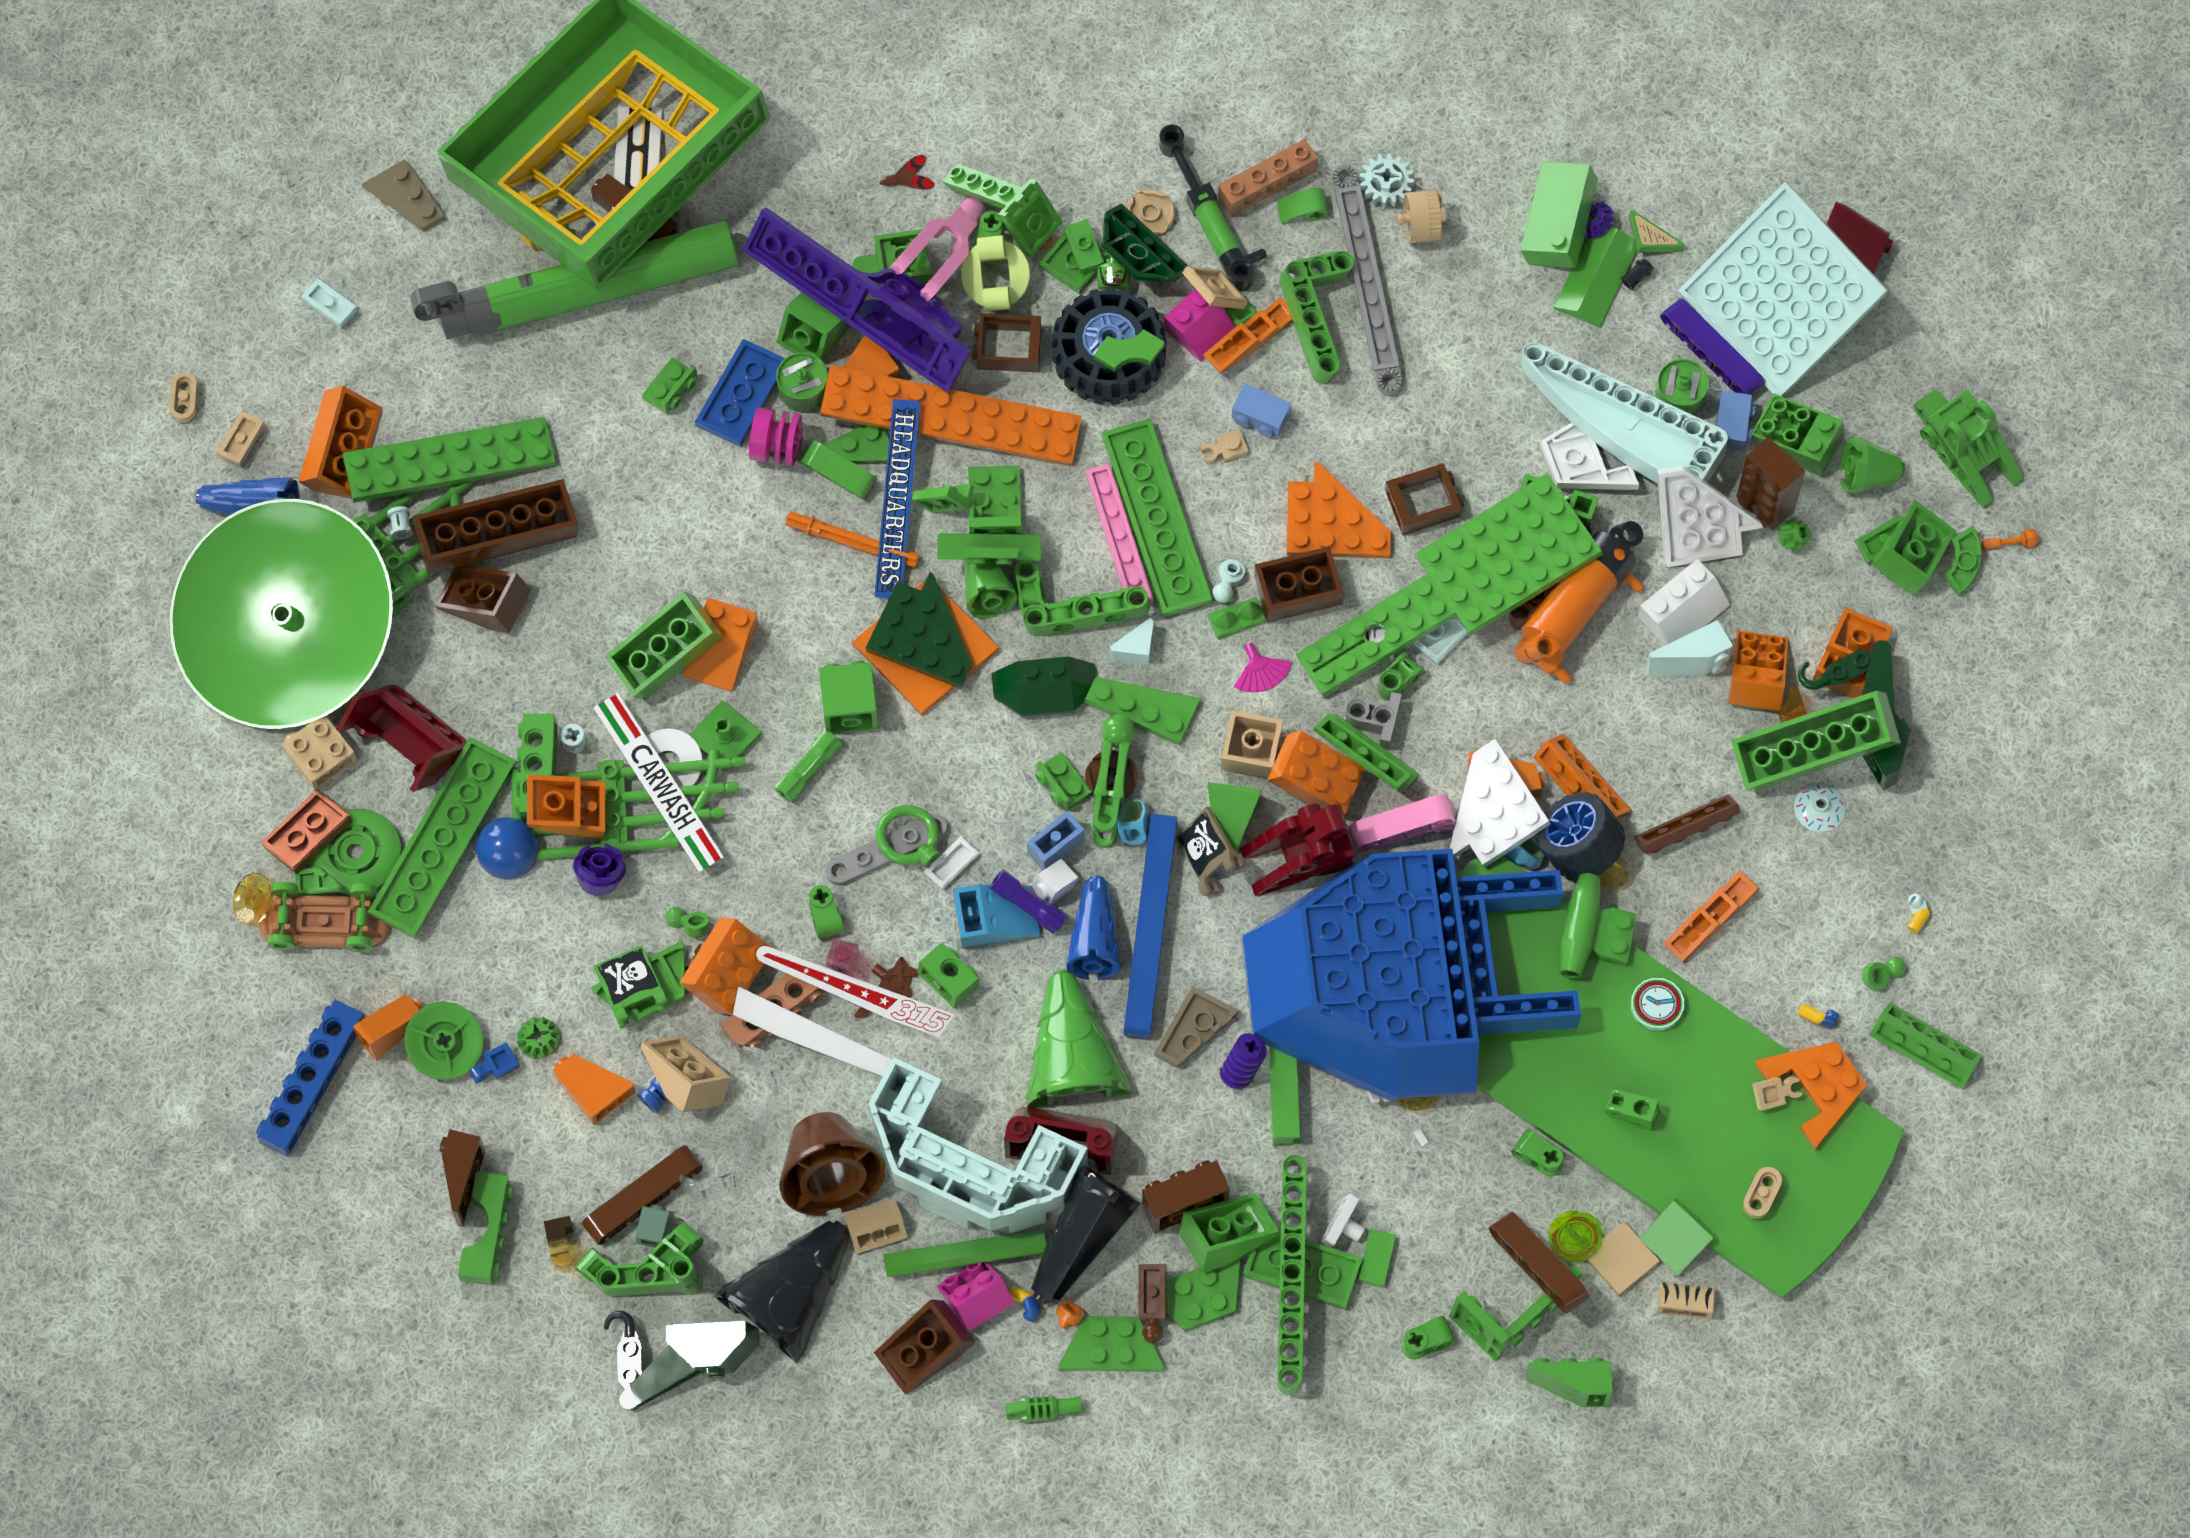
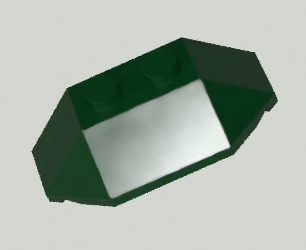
[1102,203,1188,282]
[991,656,1096,717]

